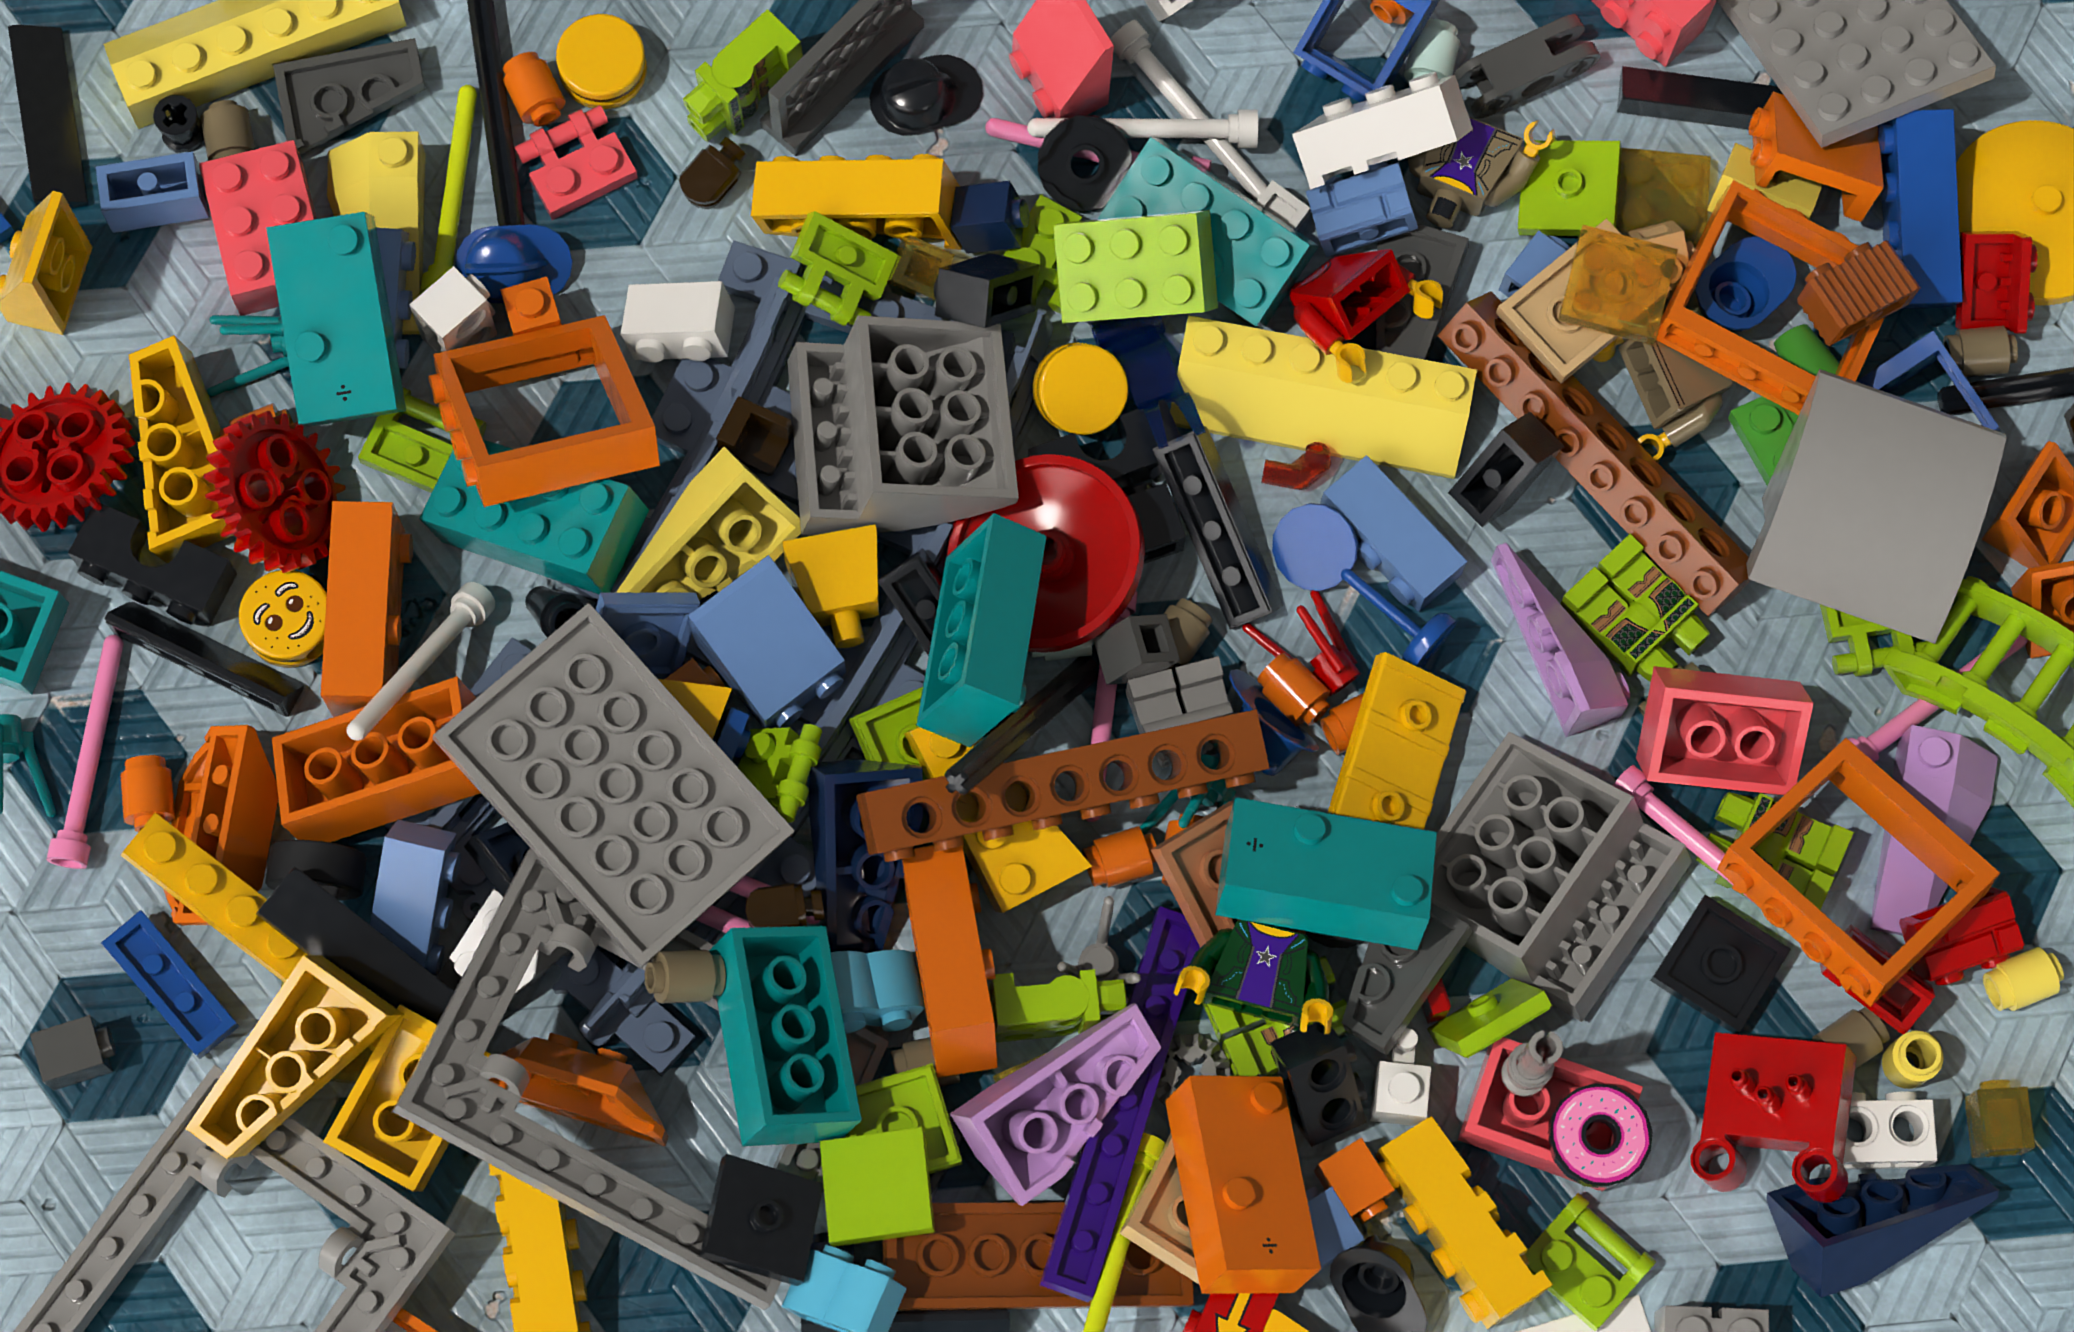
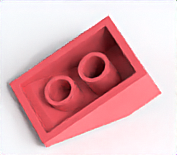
[1009,0,1114,118]

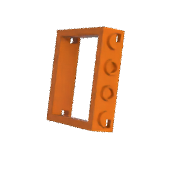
[1652,180,1885,415]
[428,315,660,507]
[1717,738,2000,1007]

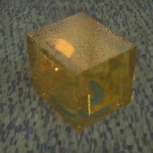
[887,235,955,301]
[1965,1080,2035,1158]

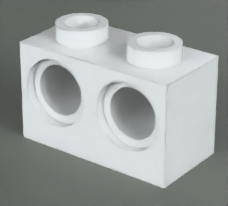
[409,266,497,353]
[1824,1091,1938,1170]

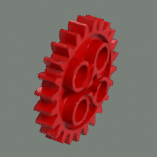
[0,383,136,532]
[204,411,346,573]

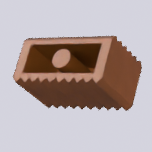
[1797,240,1920,346]

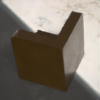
[716,396,793,476]

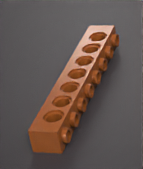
[1437,291,1751,616]
[856,709,1270,863]

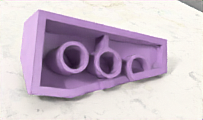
[1491,543,1630,737]
[1870,725,1998,936]
[950,1003,1161,1206]

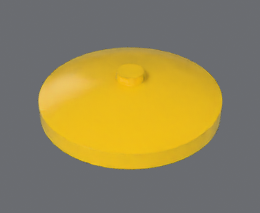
[1956,120,2074,305]

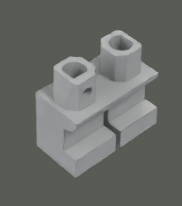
[1126,656,1233,768]

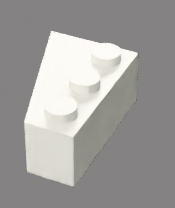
[1292,72,1473,189]

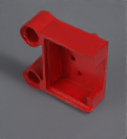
[1690,1032,1857,1203]

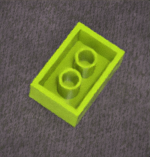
[1053,210,1218,323]

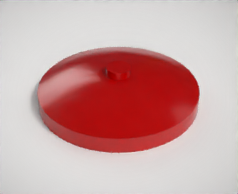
[947,454,1145,653]

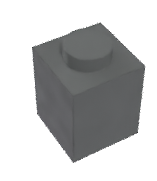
[1093,614,1180,685]
[30,1015,116,1091]

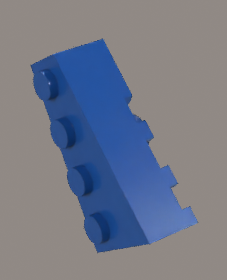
[1877,109,1963,309]

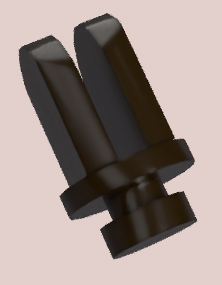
[679,137,747,209]
[746,883,825,927]

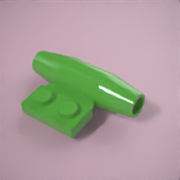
[1728,324,1840,486]

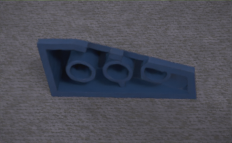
[808,759,923,953]
[1766,1164,1999,1298]

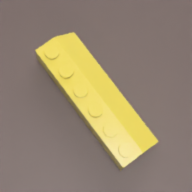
[104,0,407,129]
[1170,315,1477,479]

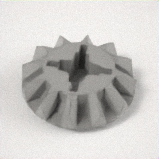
[1155,1033,1230,1106]

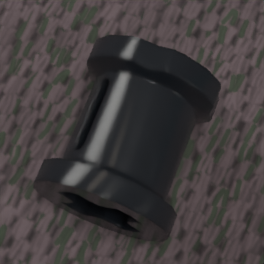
[153,95,204,153]

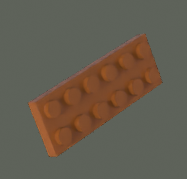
[883,1202,1194,1310]

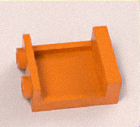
[1748,91,1884,222]

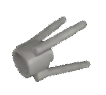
[1057,896,1141,985]

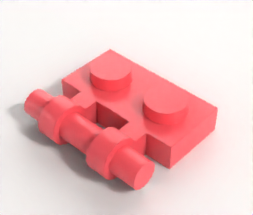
[514,105,638,220]

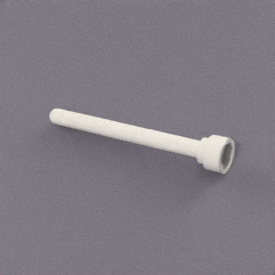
[1110,20,1267,201]
[1027,109,1258,148]
[347,582,496,741]

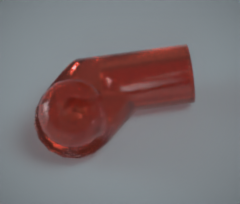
[1261,442,1331,490]

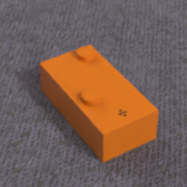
[321,501,413,717]
[272,676,481,843]
[902,846,998,1078]
[1165,1075,1321,1294]

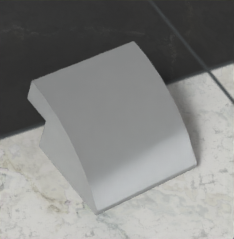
[788,315,1019,535]
[1746,369,2007,644]
[1431,732,1692,1022]

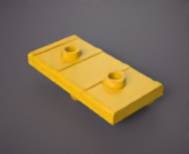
[1327,652,1467,830]

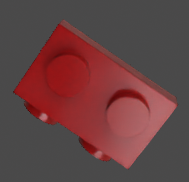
[1955,231,2038,334]

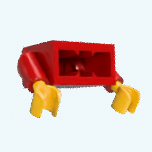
[1290,249,1443,383]

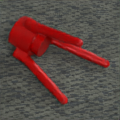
[1242,590,1361,697]

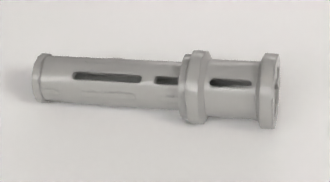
[1501,1031,1563,1097]

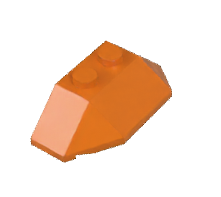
[164,725,278,925]
[489,1033,669,1147]

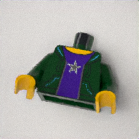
[1173,919,1334,1034]

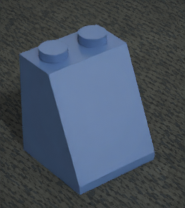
[688,555,846,728]

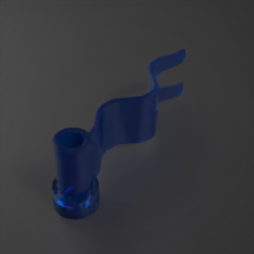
[1090,316,1206,449]

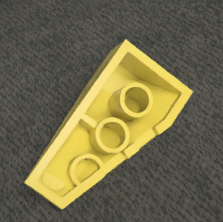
[327,131,426,334]
[616,447,801,601]

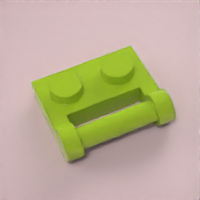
[358,387,487,493]
[1525,1192,1657,1332]

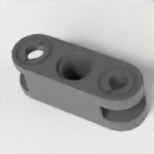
[1453,14,1601,119]

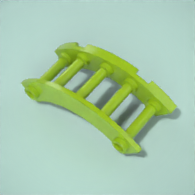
[1882,576,2074,809]

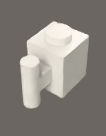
[1370,1028,1431,1126]

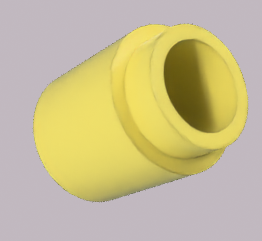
[1983,947,2064,1011]
[1882,1031,1944,1089]

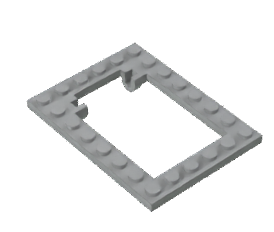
[392,848,889,1310]
[13,1065,455,1332]

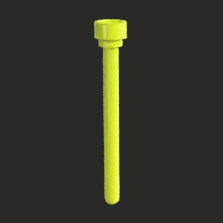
[419,85,477,295]
[1083,1133,1166,1332]

